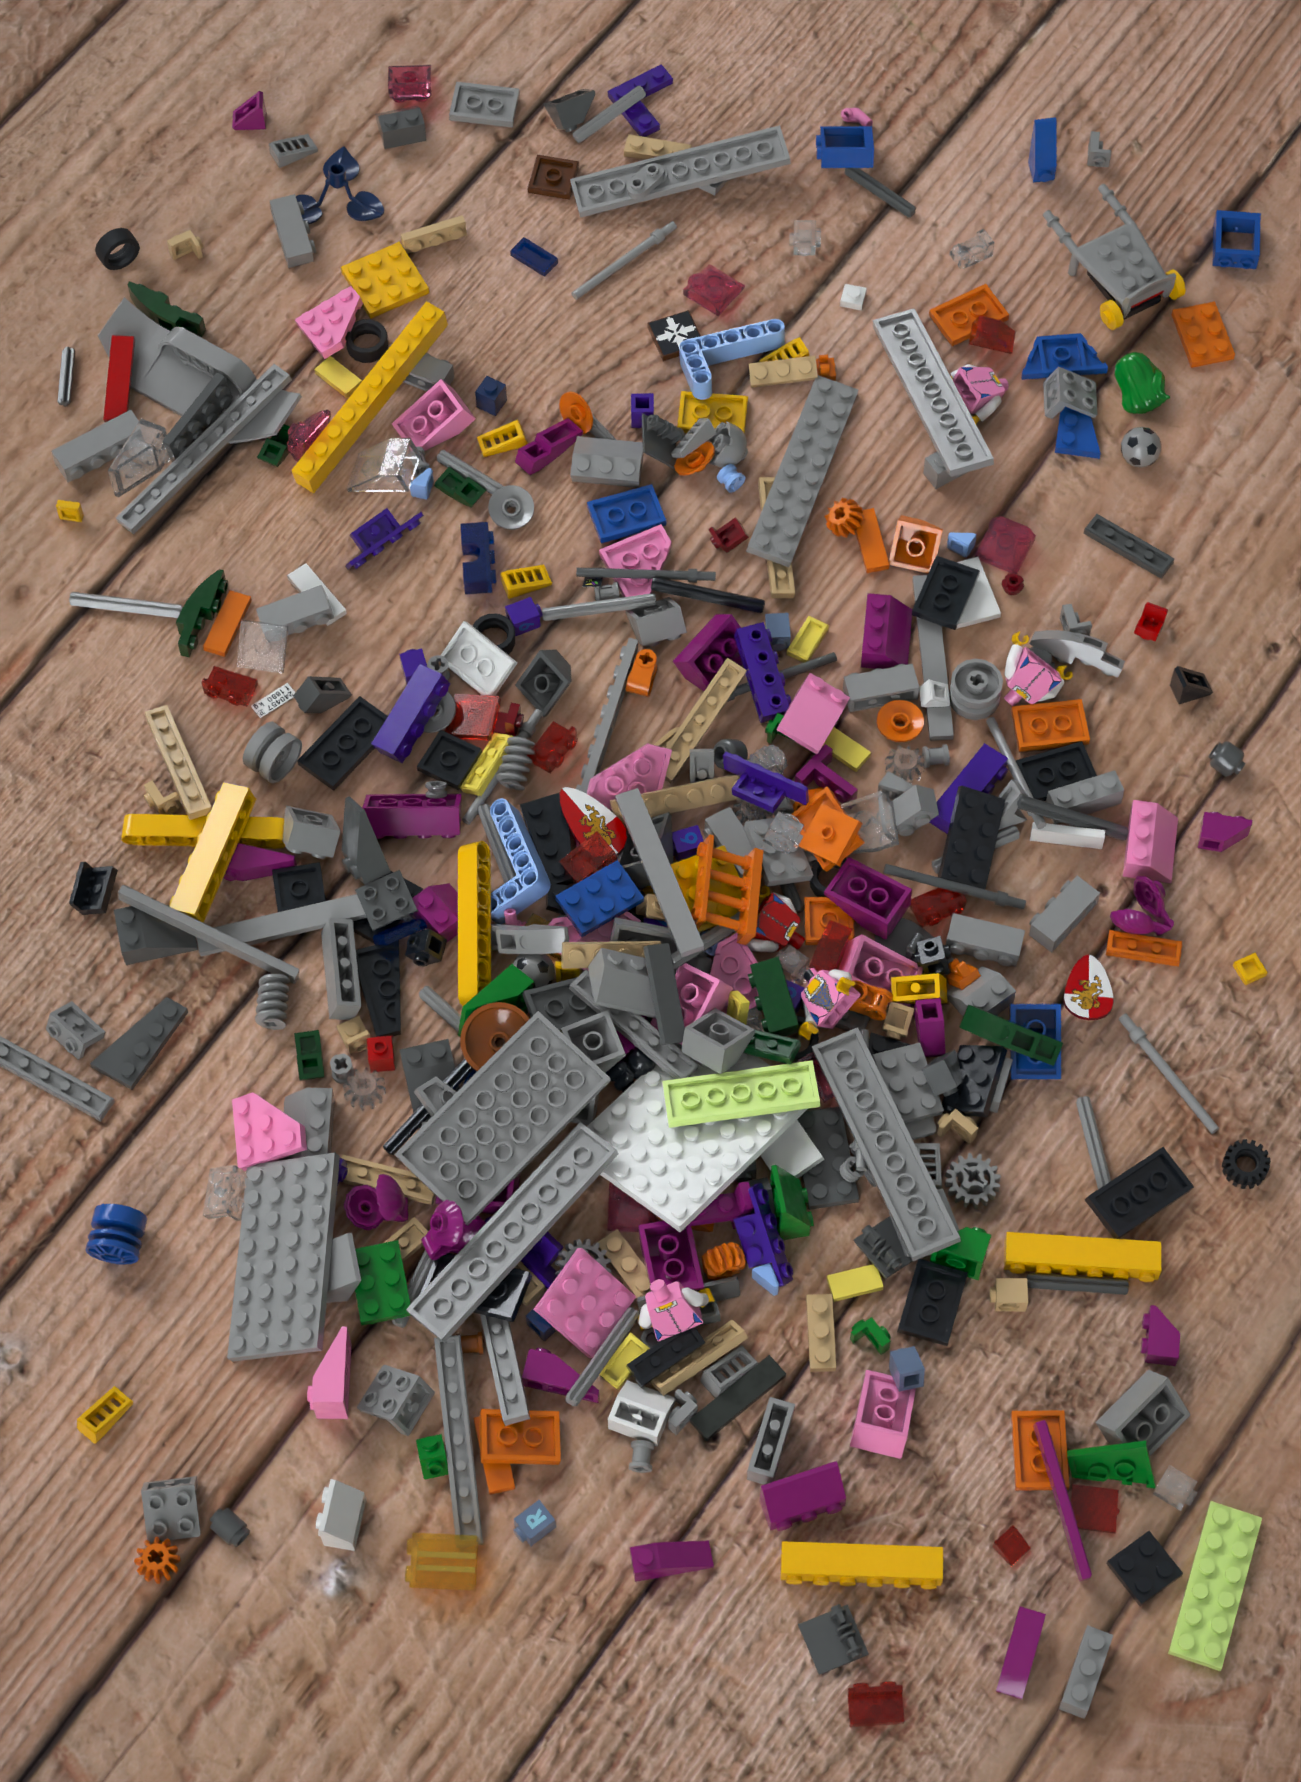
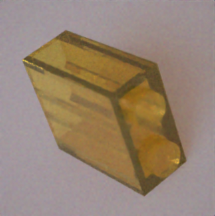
[405,1533,479,1591]

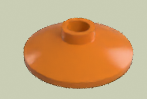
[559,391,593,434]
[674,442,715,476]
[877,700,924,742]

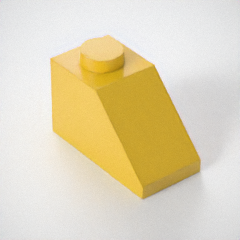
[891,973,947,1004]

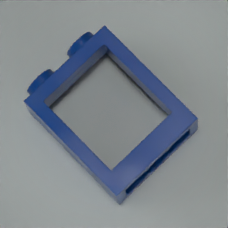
[816,126,874,168]
[1212,210,1261,269]

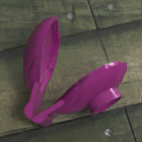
[1110,876,1174,936]
[344,1174,409,1230]
[421,1200,486,1260]

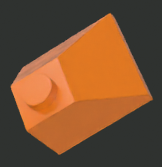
[889,515,943,574]

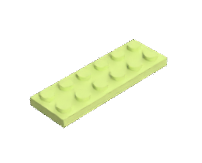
[662,1060,820,1128]
[1168,1501,1262,1671]

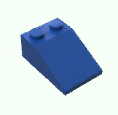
[1010,1003,1061,1079]

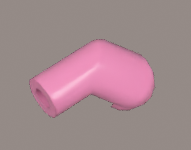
[841,108,873,126]
[504,908,529,926]

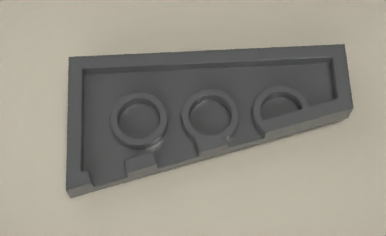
[90,997,188,1090]

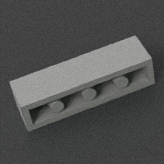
[51,410,147,482]
[321,918,361,1020]

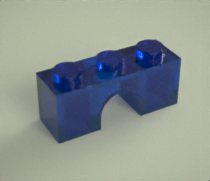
[460,522,496,594]

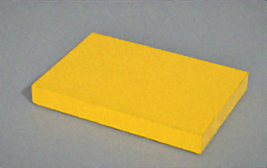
[677,391,748,434]

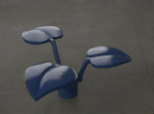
[296,146,384,224]

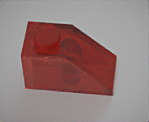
[969,315,1016,354]
[809,920,853,971]

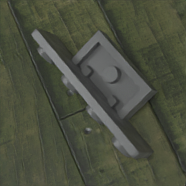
[637,1276,740,1327]

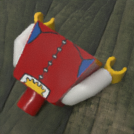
[731,886,805,952]

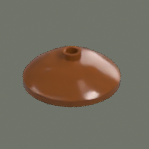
[460,1002,529,1071]

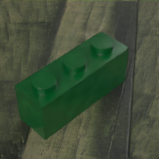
[748,956,800,1037]

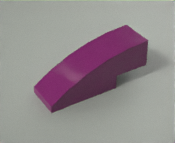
[515,418,583,476]
[996,1606,1046,1700]

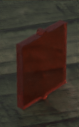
[1070,1484,1120,1534]

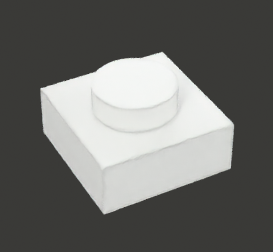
[840,284,867,311]

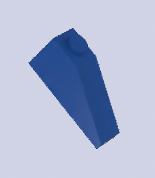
[1028,117,1057,183]

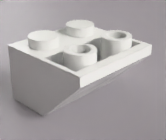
[608,1380,676,1447]
[316,1479,366,1551]

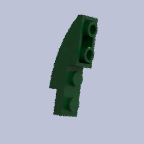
[127,281,206,337]
[176,569,228,658]
[959,1004,1063,1066]

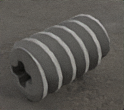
[497,737,536,790]
[255,974,290,1030]

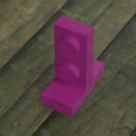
[795,744,858,807]
[689,1182,754,1229]

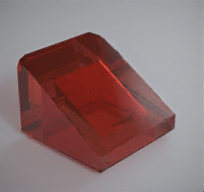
[993,1525,1031,1567]

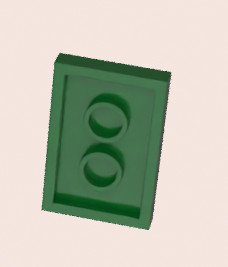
[355,1240,411,1326]

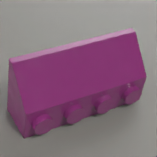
[362,794,462,839]

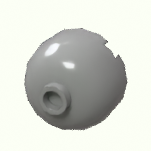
[709,421,748,468]

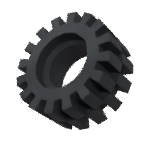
[1222,1139,1271,1189]

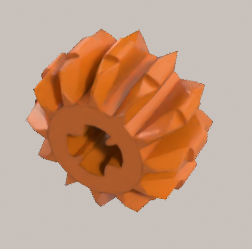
[824,497,865,538]
[702,1242,746,1281]
[134,1537,181,1584]

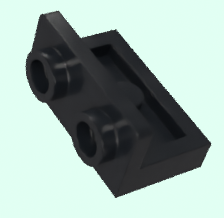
[69,862,118,915]

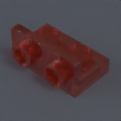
[201,666,258,707]
[527,721,578,774]
[559,831,618,884]
[910,887,967,928]
[847,1681,905,1727]

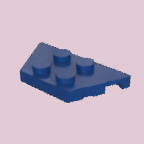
[1021,333,1108,380]

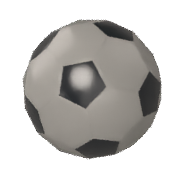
[1121,427,1161,468]
[513,954,555,989]

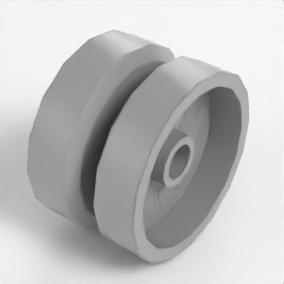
[949,659,1003,720]
[243,721,302,784]

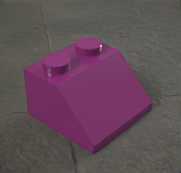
[412,883,458,942]

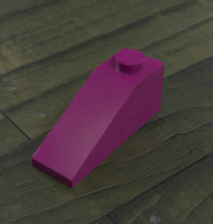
[223,843,297,881]
[522,1348,600,1403]
[630,1540,714,1582]

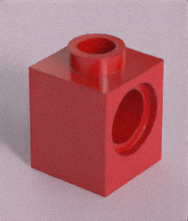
[367,1036,395,1073]

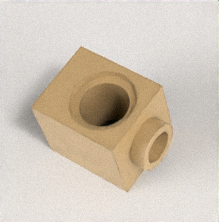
[990,1278,1028,1312]

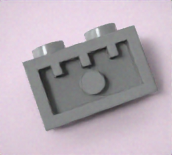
[46,1001,105,1060]

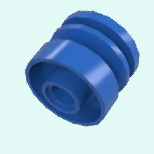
[85,1204,148,1265]

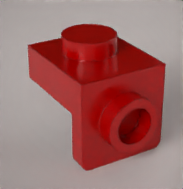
[1134,602,1168,642]

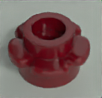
[1001,573,1024,595]

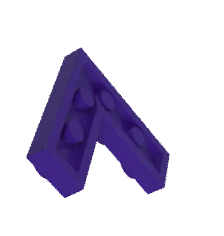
[608,64,673,137]

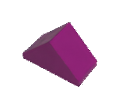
[232,91,266,130]

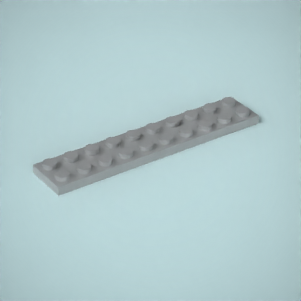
[570,125,791,218]
[873,308,994,477]
[746,375,859,567]
[812,1027,961,1261]
[406,1122,619,1343]

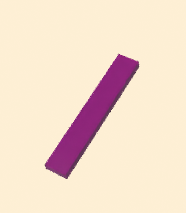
[1033,1420,1092,1582]

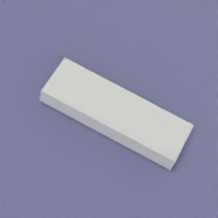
[287,563,347,626]
[1030,822,1105,849]

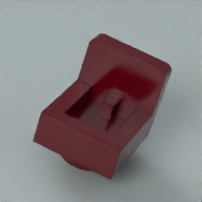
[708,517,749,553]
[493,702,524,737]

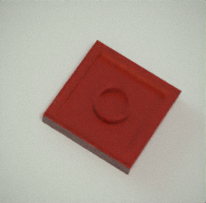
[445,693,501,741]

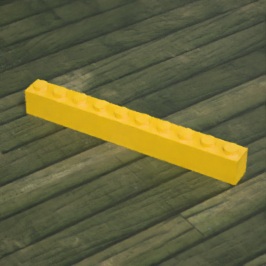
[291,301,448,494]

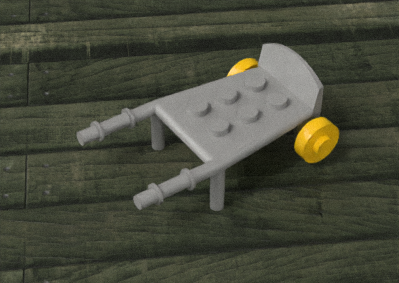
[1043,184,1186,330]

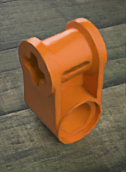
[625,649,657,697]
[849,980,893,1021]

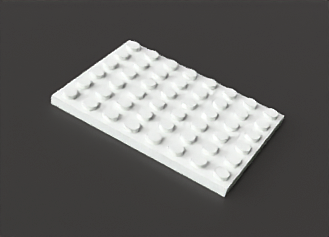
[587,1043,807,1232]

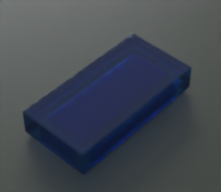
[510,237,558,277]
[373,919,427,945]

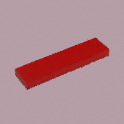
[103,335,135,422]

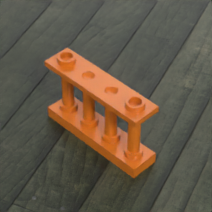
[691,834,763,946]

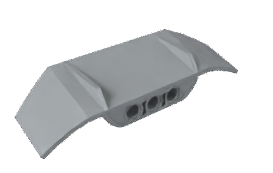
[98,297,302,444]

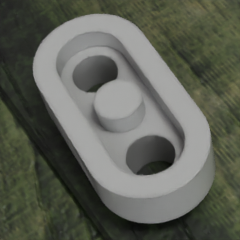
[627,163,664,200]

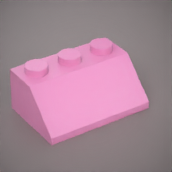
[1123,800,1178,883]

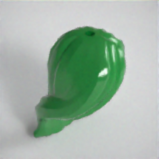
[1114,352,1170,414]

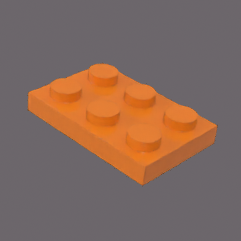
[929,284,1009,346]
[1171,301,1235,368]
[1011,699,1090,752]
[789,787,865,872]
[480,1409,561,1465]
[1011,1410,1070,1491]

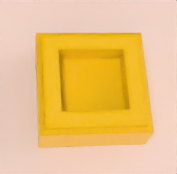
[56,500,84,522]
[1233,953,1268,985]

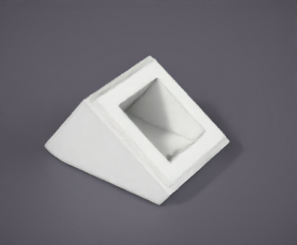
[919,679,950,708]

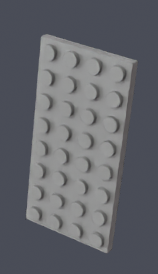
[394,1011,611,1226]
[227,1152,340,1362]

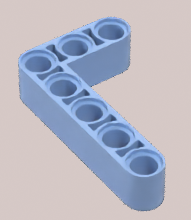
[679,319,785,400]
[490,798,551,924]

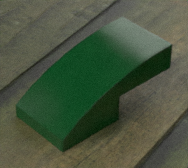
[257,424,301,467]
[434,467,486,508]
[294,1030,325,1081]

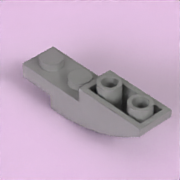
[1029,630,1125,677]
[491,924,569,954]

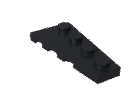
[356,939,401,1037]

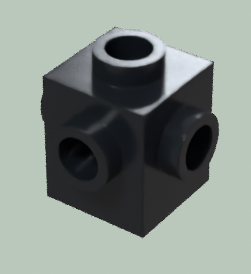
[405,929,447,967]
[914,936,952,975]

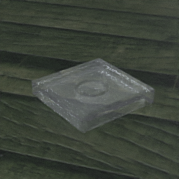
[236,620,289,673]

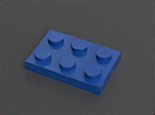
[587,484,666,544]
[555,860,644,937]

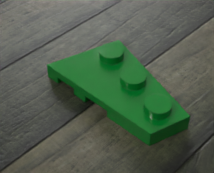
[1067,1440,1156,1489]

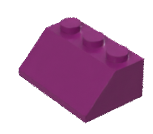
[861,593,912,669]
[672,614,743,691]
[760,1461,846,1531]

